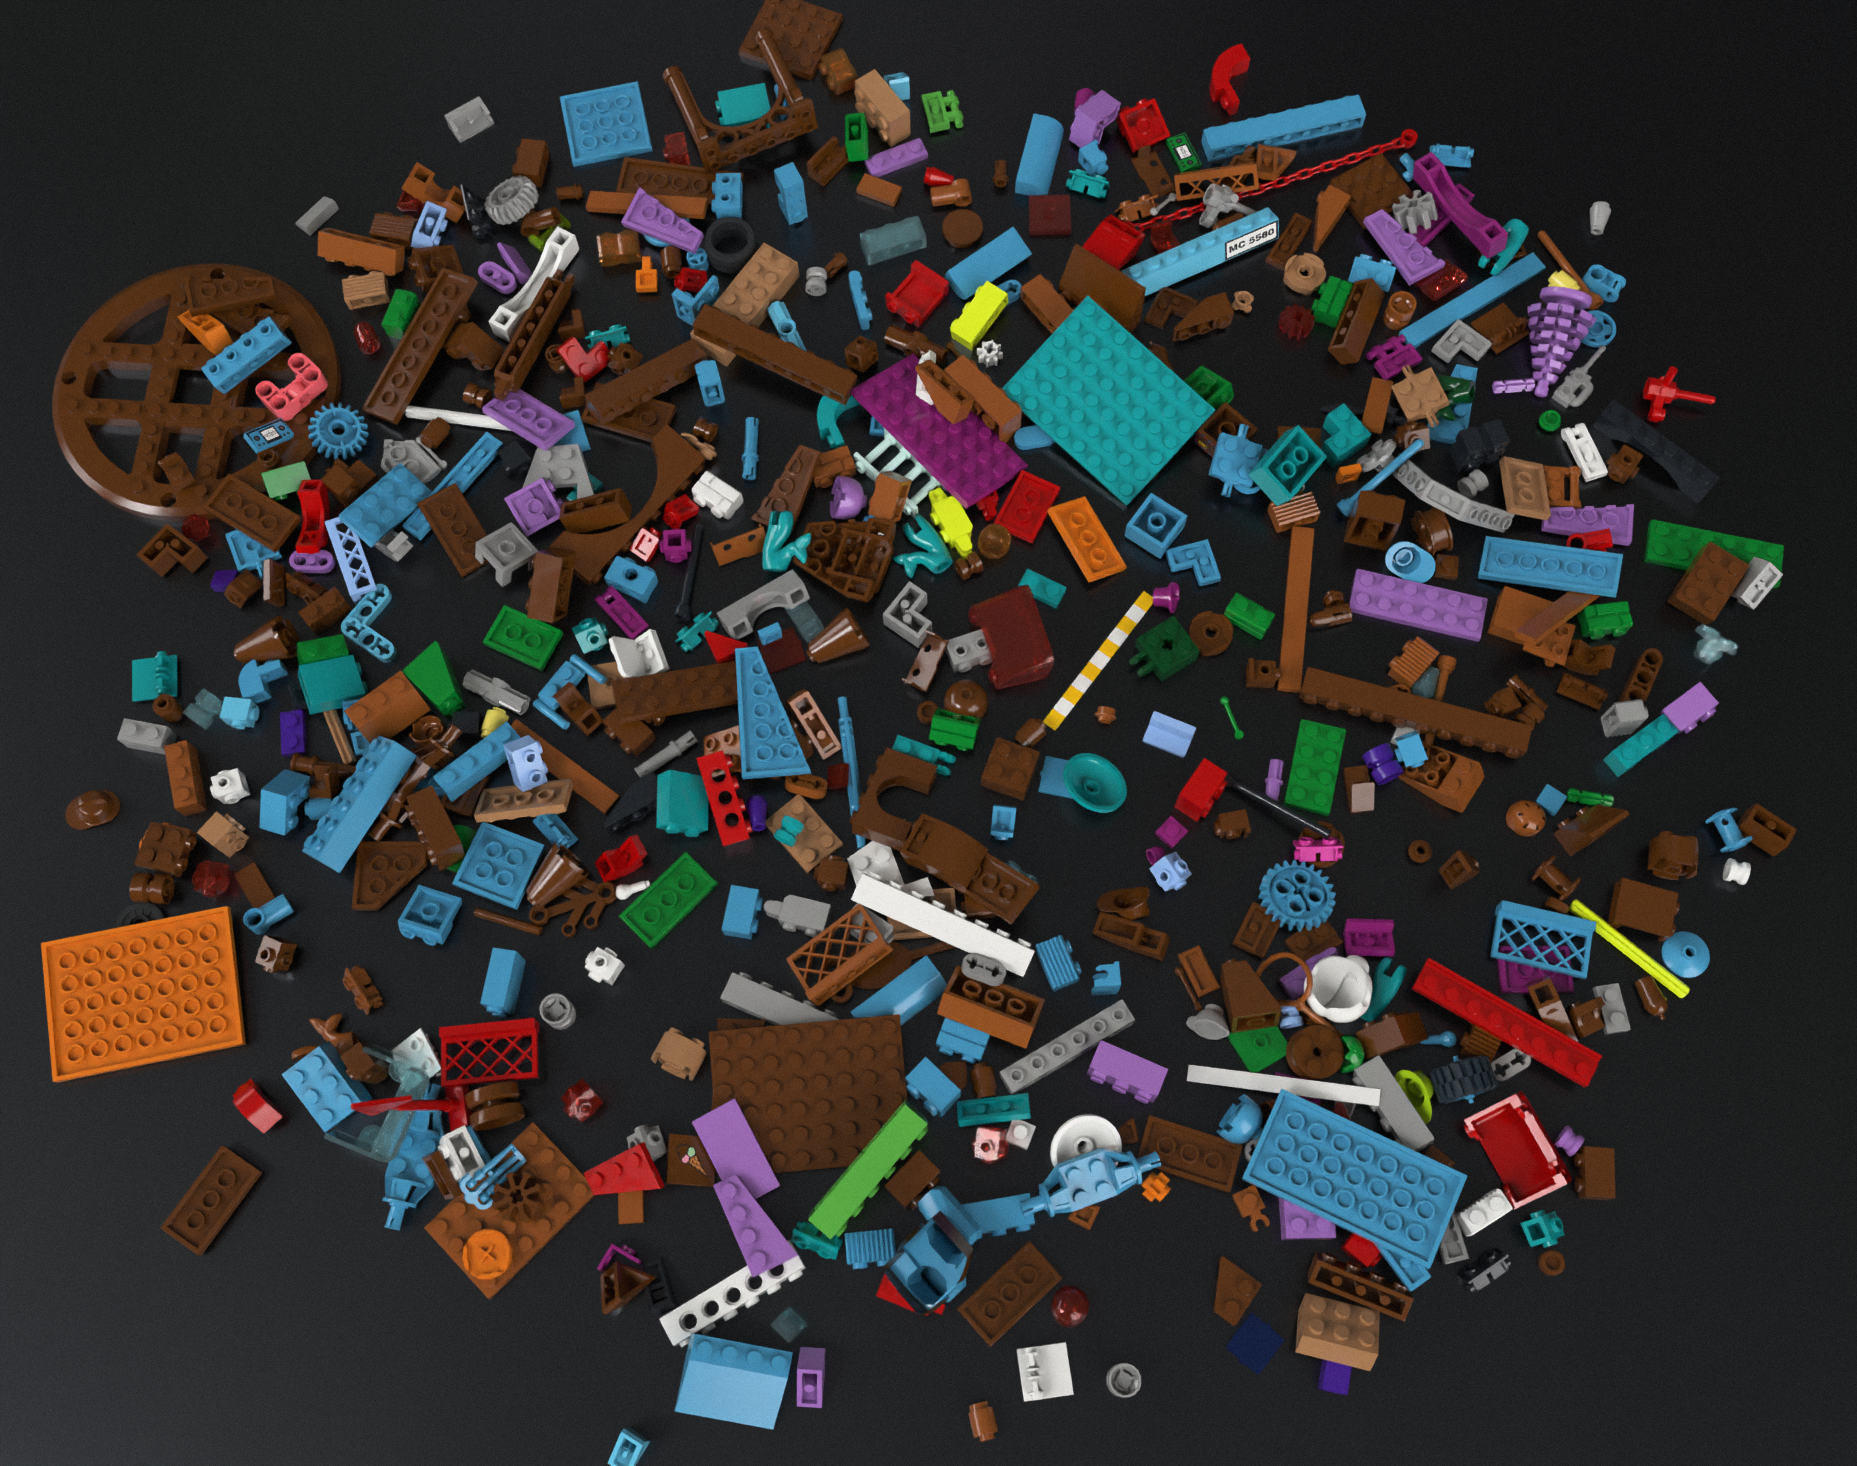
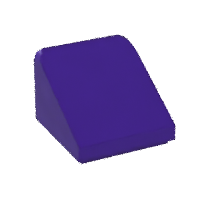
[211,570,239,592]

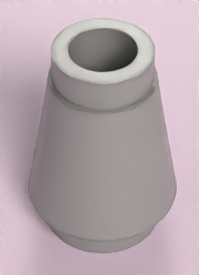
[1590,201,1611,235]

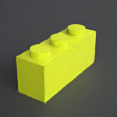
[950,281,1009,351]

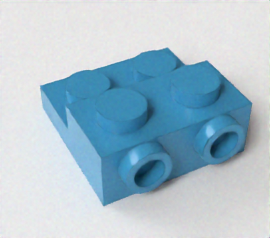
[398,885,462,946]

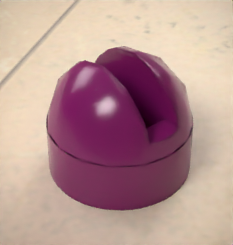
[1146,846,1166,866]

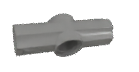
[462,669,531,715]

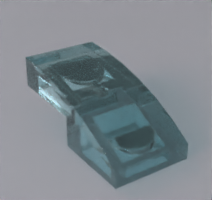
[784,601,824,644]

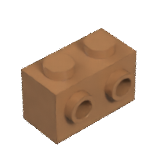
[197,811,249,858]

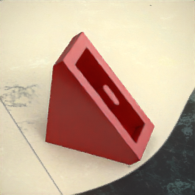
[704,630,748,664]

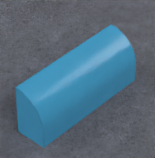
[1015,114,1064,199]
[944,227,1032,299]
[851,955,947,1025]

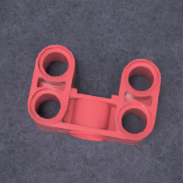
[255,353,328,421]

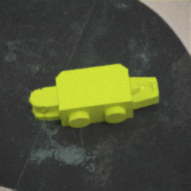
[928,487,973,559]

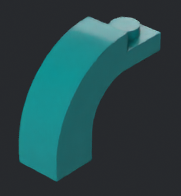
[817,395,860,449]

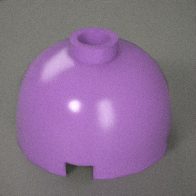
[830,476,867,520]

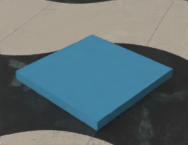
[560,81,653,167]

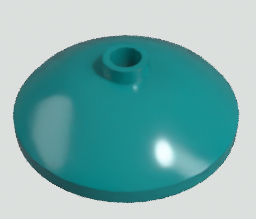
[1063,753,1127,813]

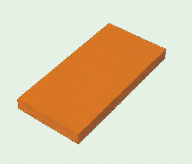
[1047,496,1127,582]

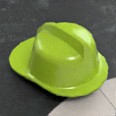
[1394,1070,1434,1125]

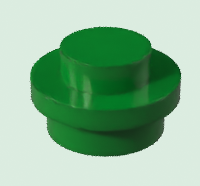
[1539,410,1561,431]

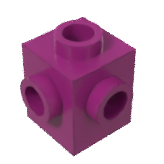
[660,529,692,562]

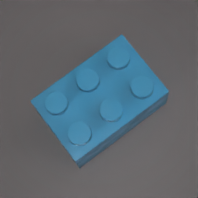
[282,1041,372,1132]

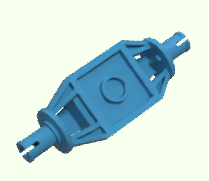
[382,1083,446,1231]
[1019,1148,1161,1217]

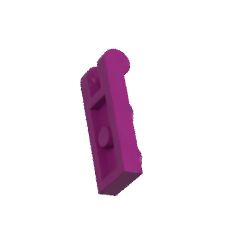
[594,585,650,640]

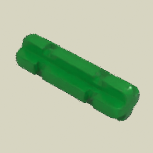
[1566,788,1614,807]

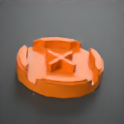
[462,1229,513,1280]

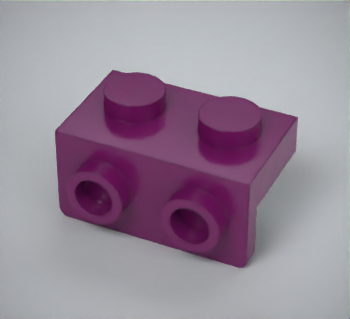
[1343,918,1395,957]

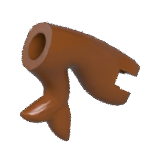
[292,1013,359,1061]

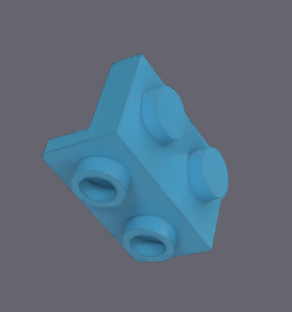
[1348,254,1396,292]

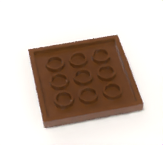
[739,0,843,80]

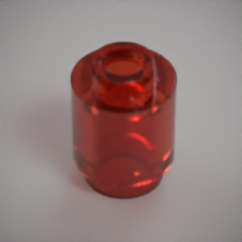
[354,322,380,354]

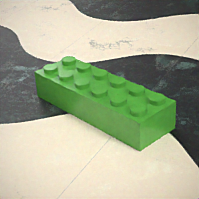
[808,1100,928,1239]

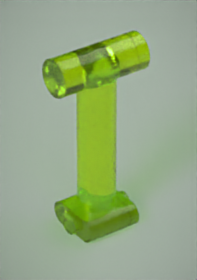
[528,213,571,253]

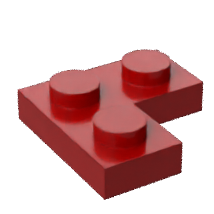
[556,337,610,383]

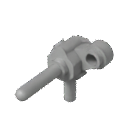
[1199,183,1258,228]

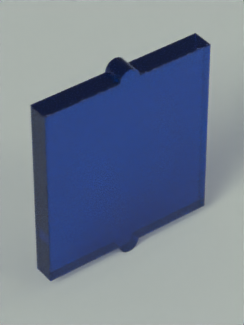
[1225,1313,1285,1375]

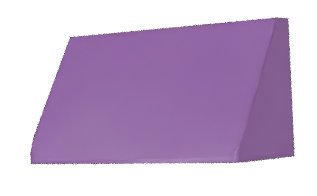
[497,242,532,285]

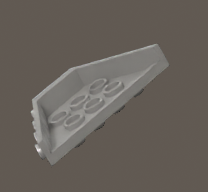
[1392,452,1515,533]

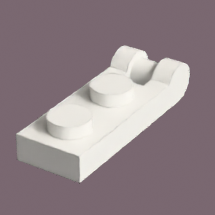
[1561,423,1608,482]

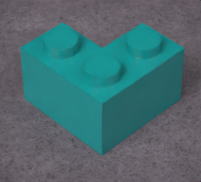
[1322,403,1371,469]

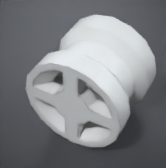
[1723,858,1751,885]

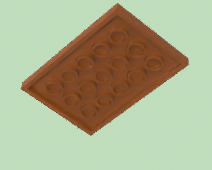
[424,1122,595,1299]

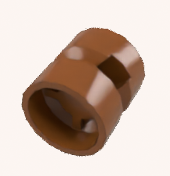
[1383,291,1417,330]

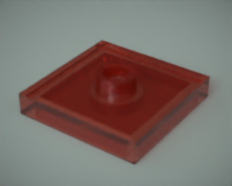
[1029,195,1071,235]

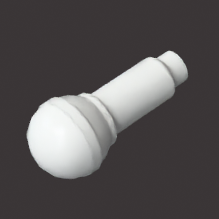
[615,880,650,900]

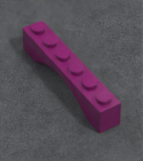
[1413,152,1508,259]

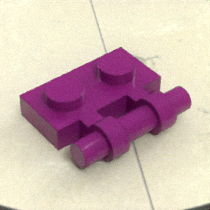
[1366,334,1422,381]

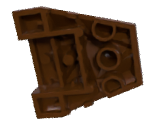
[793,518,896,602]

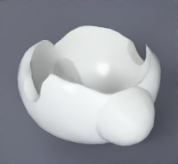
[1304,955,1373,1023]

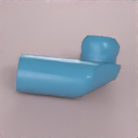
[1399,153,1415,182]

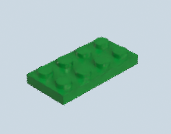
[1284,719,1346,816]

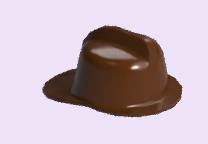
[65,790,120,830]
[1097,886,1150,920]

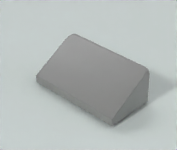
[295,196,339,236]

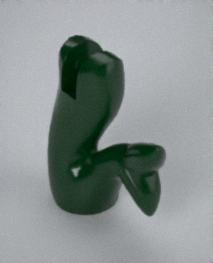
[1426,374,1476,422]

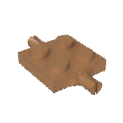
[1391,365,1450,428]

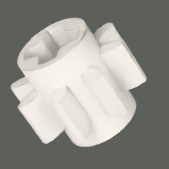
[977,340,1003,368]

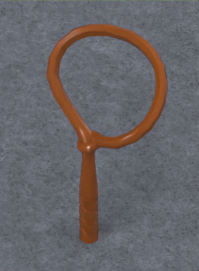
[1256,952,1344,1039]

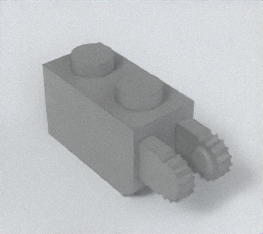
[763,895,832,937]

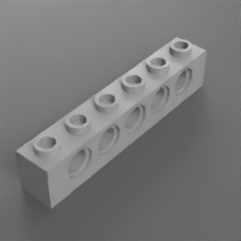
[999,999,1135,1095]

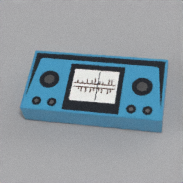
[243,418,294,454]

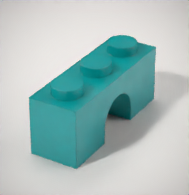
[1603,714,1679,777]

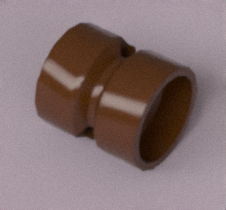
[129,872,174,904]

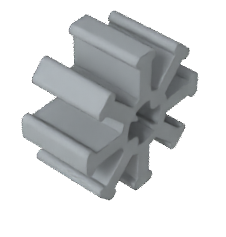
[1392,190,1438,234]

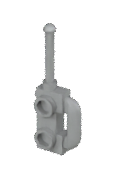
[1552,345,1606,408]

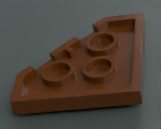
[351,841,428,911]

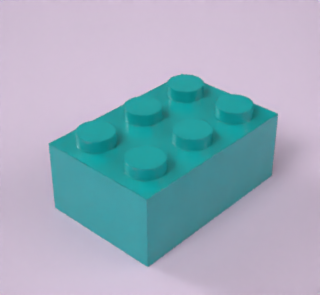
[1248,425,1327,506]

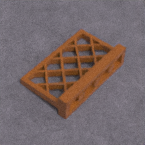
[786,904,893,1006]

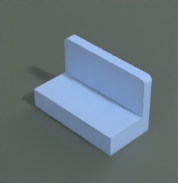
[1143,711,1196,758]

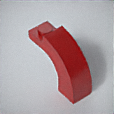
[1210,43,1250,115]
[295,479,330,554]

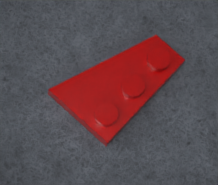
[584,1142,665,1195]

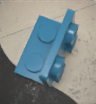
[672,275,721,326]

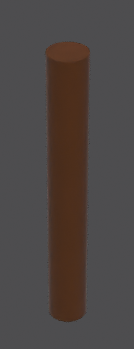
[474,907,542,936]

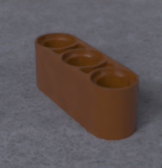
[1619,648,1663,703]

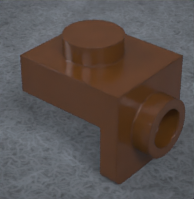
[224,569,263,608]

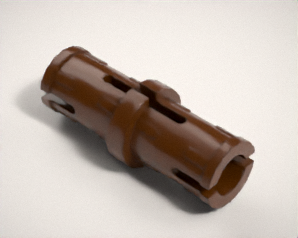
[1506,674,1549,712]

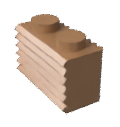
[342,271,391,310]

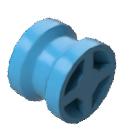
[687,248,709,271]

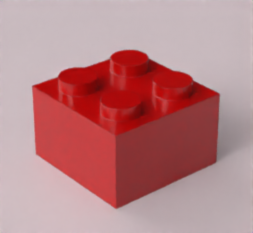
[1174,758,1228,822]

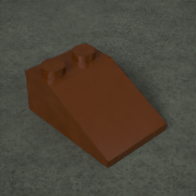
[1554,804,1629,857]

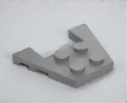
[523,444,595,499]

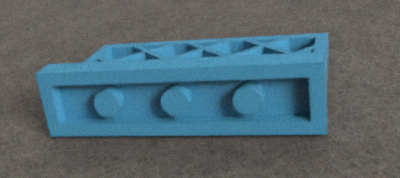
[1491,900,1596,979]

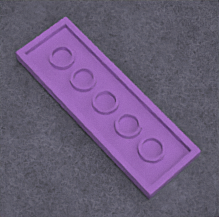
[1349,569,1488,642]

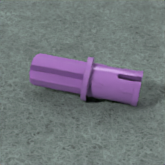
[1265,759,1284,801]

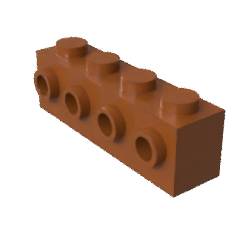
[317,227,405,276]

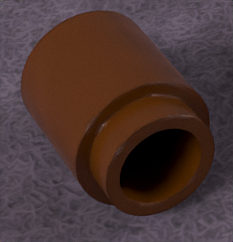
[660,246,683,279]
[419,417,451,449]
[153,694,183,722]
[1013,718,1047,749]
[969,1062,997,1099]

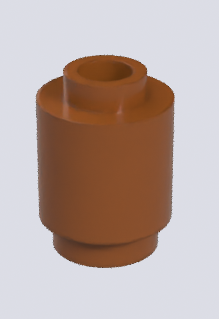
[968,1401,999,1442]

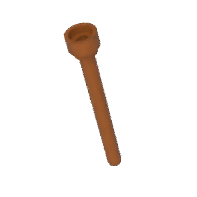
[1537,230,1604,311]
[1424,655,1457,752]

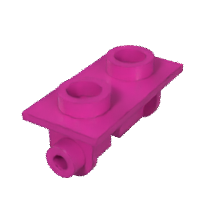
[1293,837,1343,862]

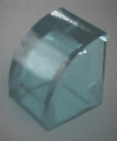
[771,1307,808,1343]

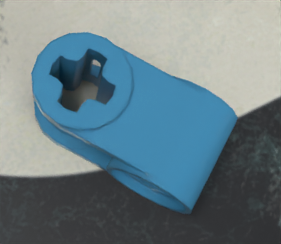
[1582,264,1626,302]

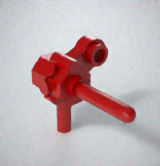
[1643,366,1716,423]

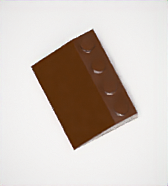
[1058,244,1146,333]

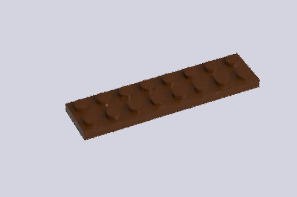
[362,268,478,425]

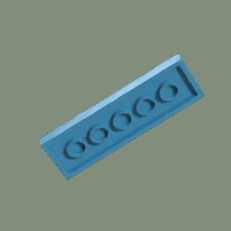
[1478,536,1623,598]

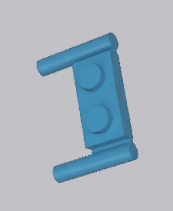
[533,654,607,730]

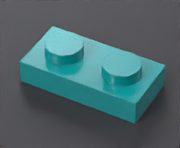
[1017,569,1067,608]

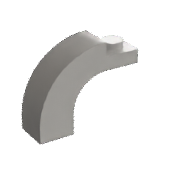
[374,530,413,562]

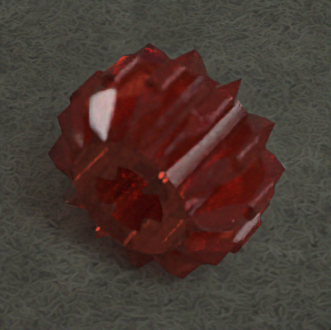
[1278,303,1315,340]

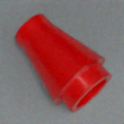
[923,166,954,187]

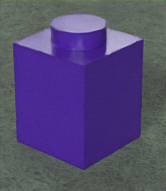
[1318,1359,1352,1395]

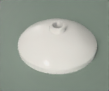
[1050,1114,1122,1167]

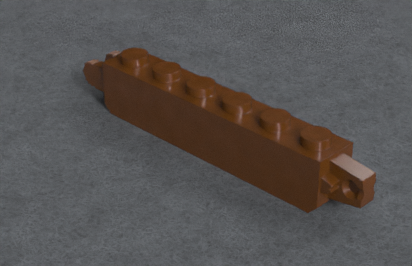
[494,269,575,402]

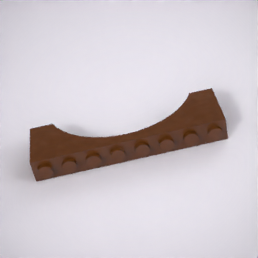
[549,424,706,586]

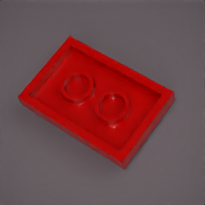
[993,470,1061,544]

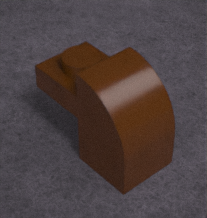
[1564,639,1616,675]
[552,682,603,736]

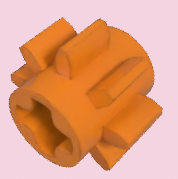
[1141,1171,1171,1202]

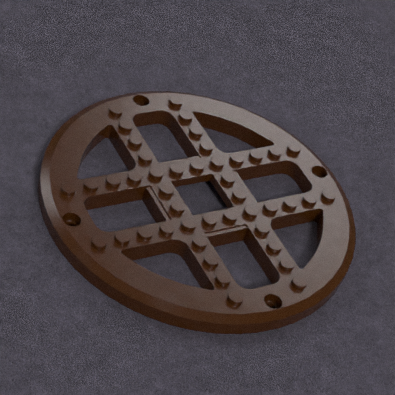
[52,264,341,522]

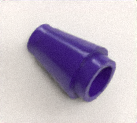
[745,795,768,831]

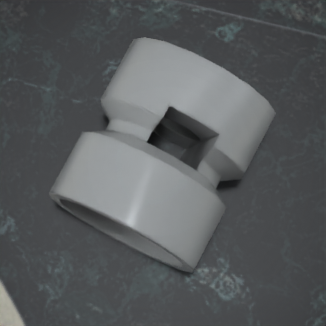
[539,993,576,1030]
[1106,1363,1141,1398]

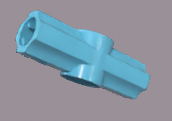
[767,301,807,351]

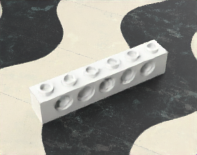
[659,1240,806,1348]

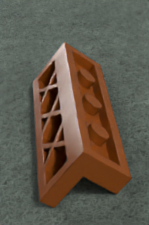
[1174,161,1259,201]

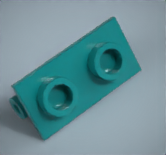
[1066,169,1110,199]
[585,324,631,350]
[675,611,719,652]
[791,1221,843,1260]

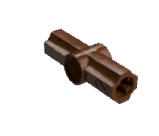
[884,325,948,367]

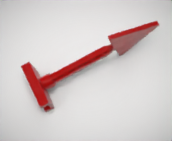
[351,1078,473,1131]

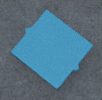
[1038,756,1073,799]

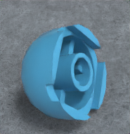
[1217,1094,1263,1144]

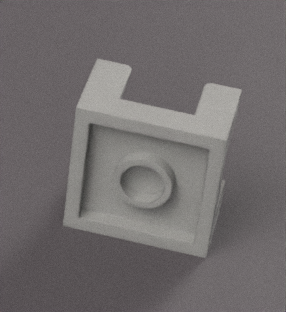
[475,522,539,587]

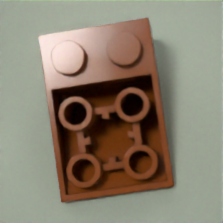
[1398,741,1485,813]

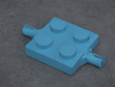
[1208,424,1262,497]
[225,530,282,579]

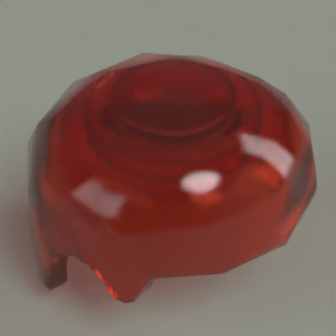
[1051,1286,1089,1328]

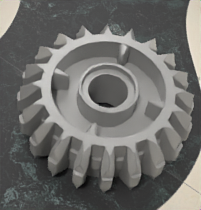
[484,175,539,225]

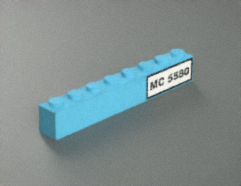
[1121,207,1279,296]

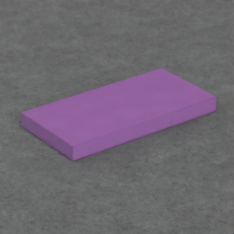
[482,389,575,451]
[692,1098,780,1199]

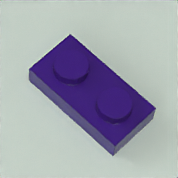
[280,710,307,757]

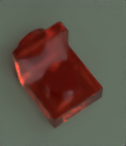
[396,190,425,215]

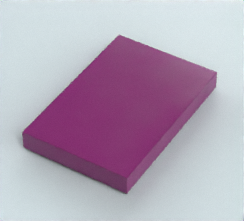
[1498,946,1574,994]

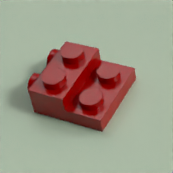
[1115,98,1171,153]

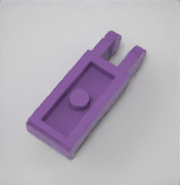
[1280,947,1338,1000]

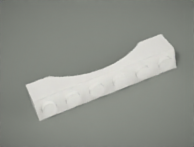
[489,226,579,343]

